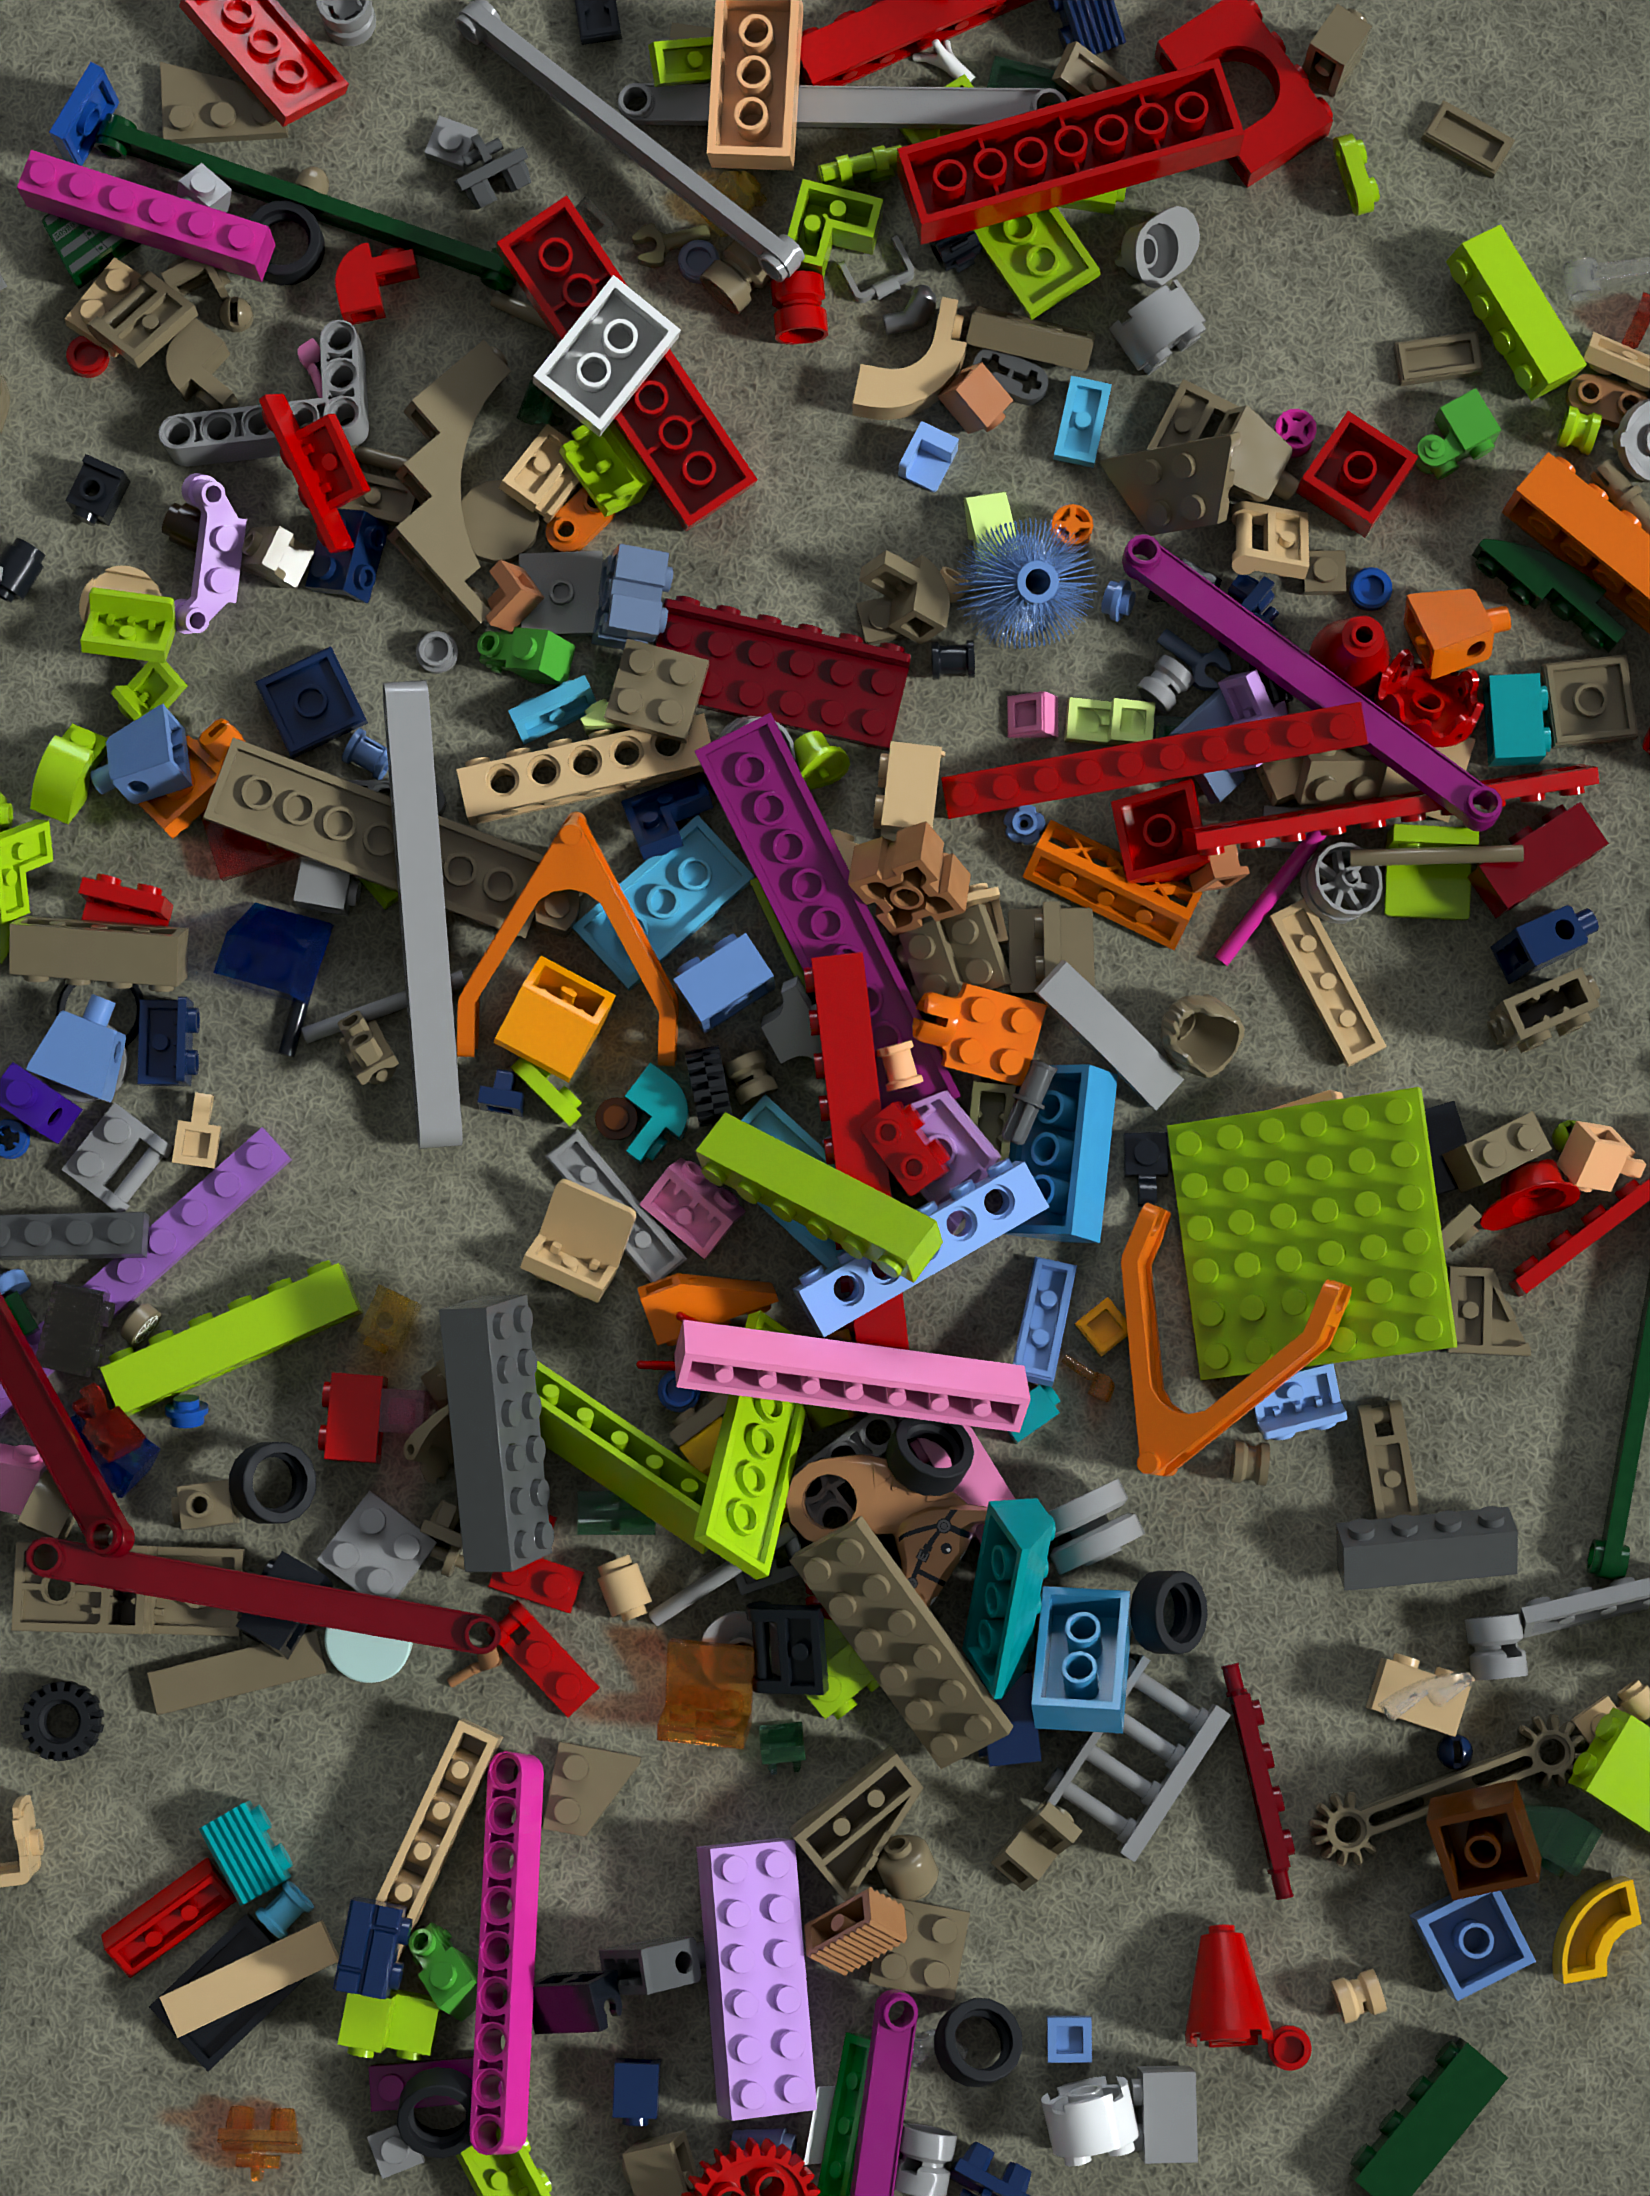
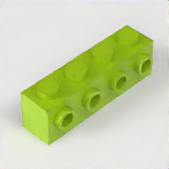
[1446,224,1587,401]

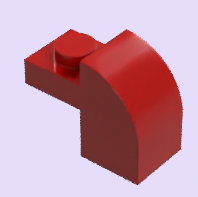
[335,242,420,325]

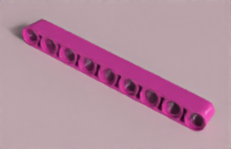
[470,1751,544,2155]

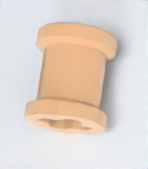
[875,1040,923,1092]

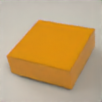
[1074,1297,1128,1357]

